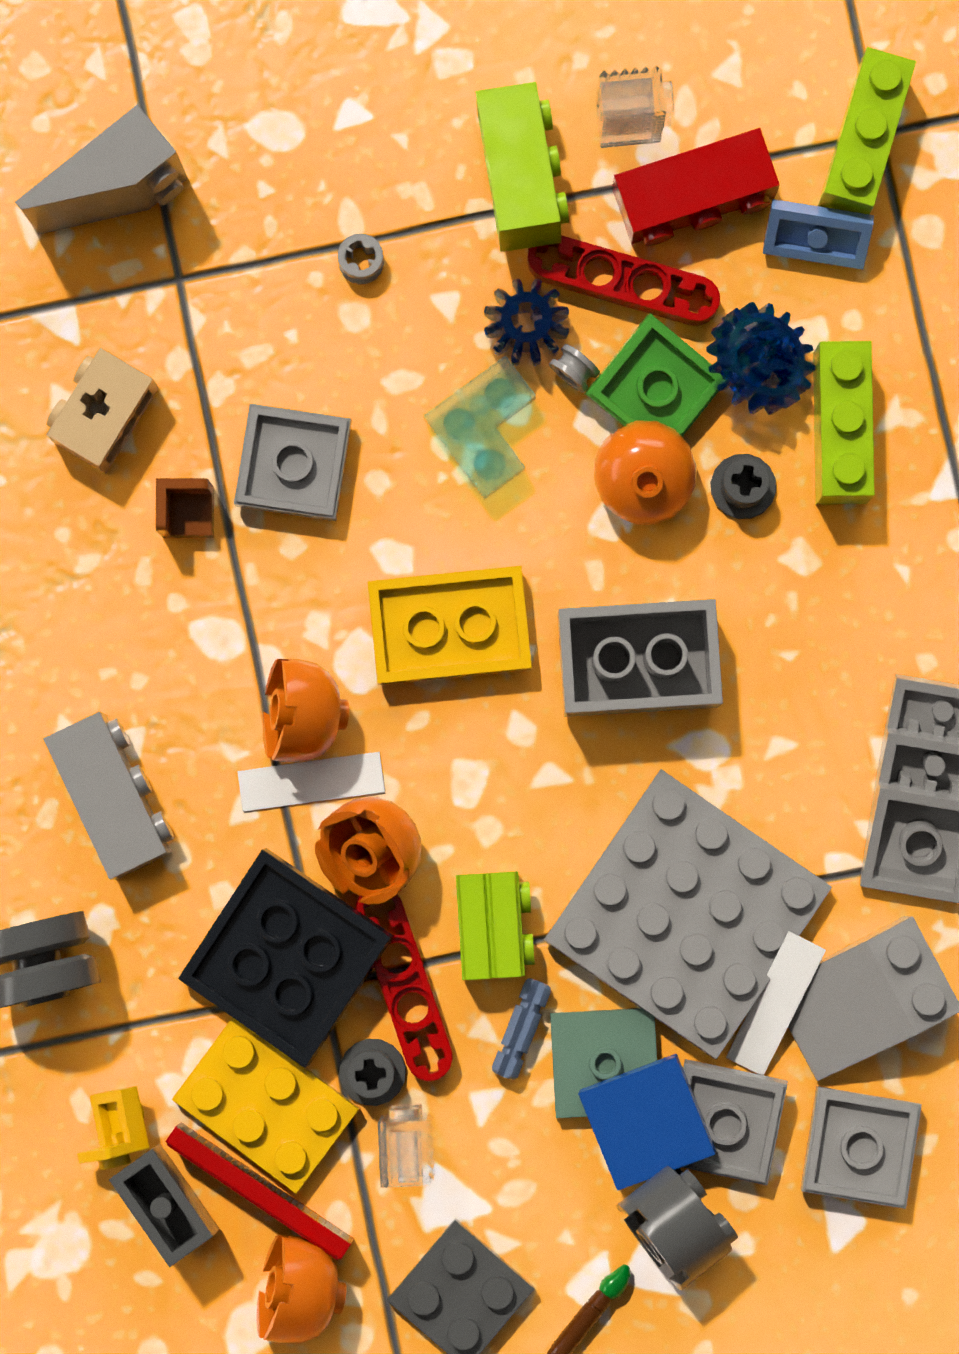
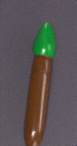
[547,1264,631,1354]

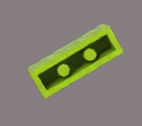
[818,47,916,215]
[475,82,569,252]
[813,341,875,505]

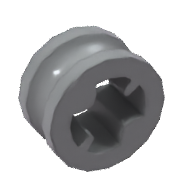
[338,233,384,285]
[549,344,600,393]

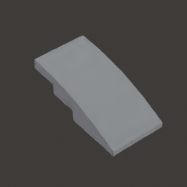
[860,674,959,903]

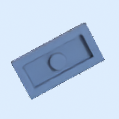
[763,199,874,270]

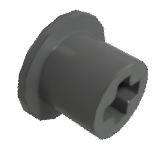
[710,454,776,519]
[339,1038,406,1106]

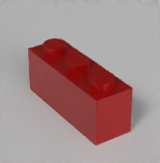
[612,128,780,246]

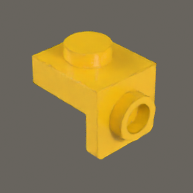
[77,1086,150,1170]

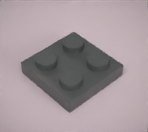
[387,1218,535,1354]

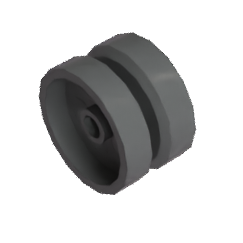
[0,911,101,1008]

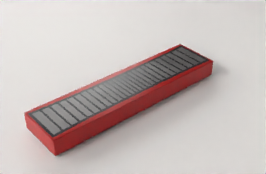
[165,1122,354,1260]

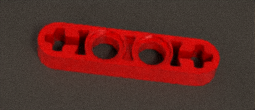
[527,235,720,326]
[356,894,453,1081]

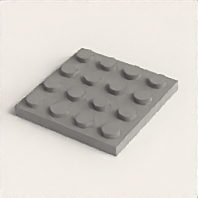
[543,769,832,1059]

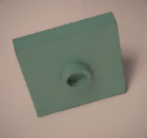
[550,1008,657,1118]

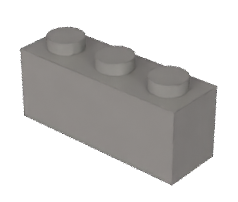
[43,711,174,880]

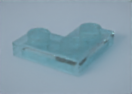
[423,355,536,500]

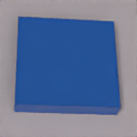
[578,1053,716,1191]

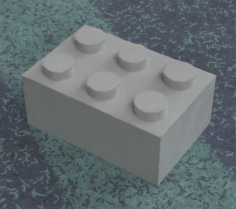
[557,599,723,717]

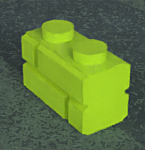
[456,871,535,980]

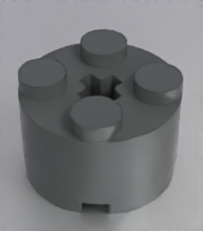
[616,1166,738,1291]

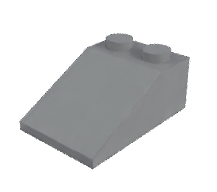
[15,104,188,234]
[788,916,959,1081]

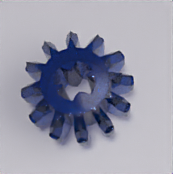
[484,279,569,366]

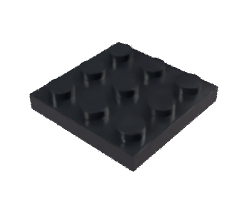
[178,848,394,1068]

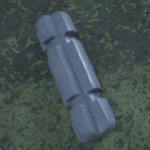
[492,978,551,1080]

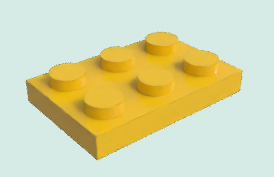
[367,566,532,685]
[171,1017,359,1194]

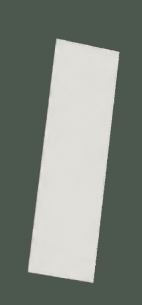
[237,752,385,812]
[726,931,826,1075]

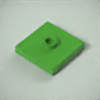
[584,313,729,437]

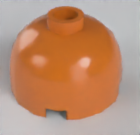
[594,420,697,525]
[263,659,349,762]
[315,797,421,905]
[256,1235,346,1344]

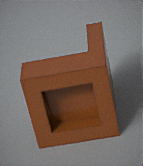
[156,478,214,538]

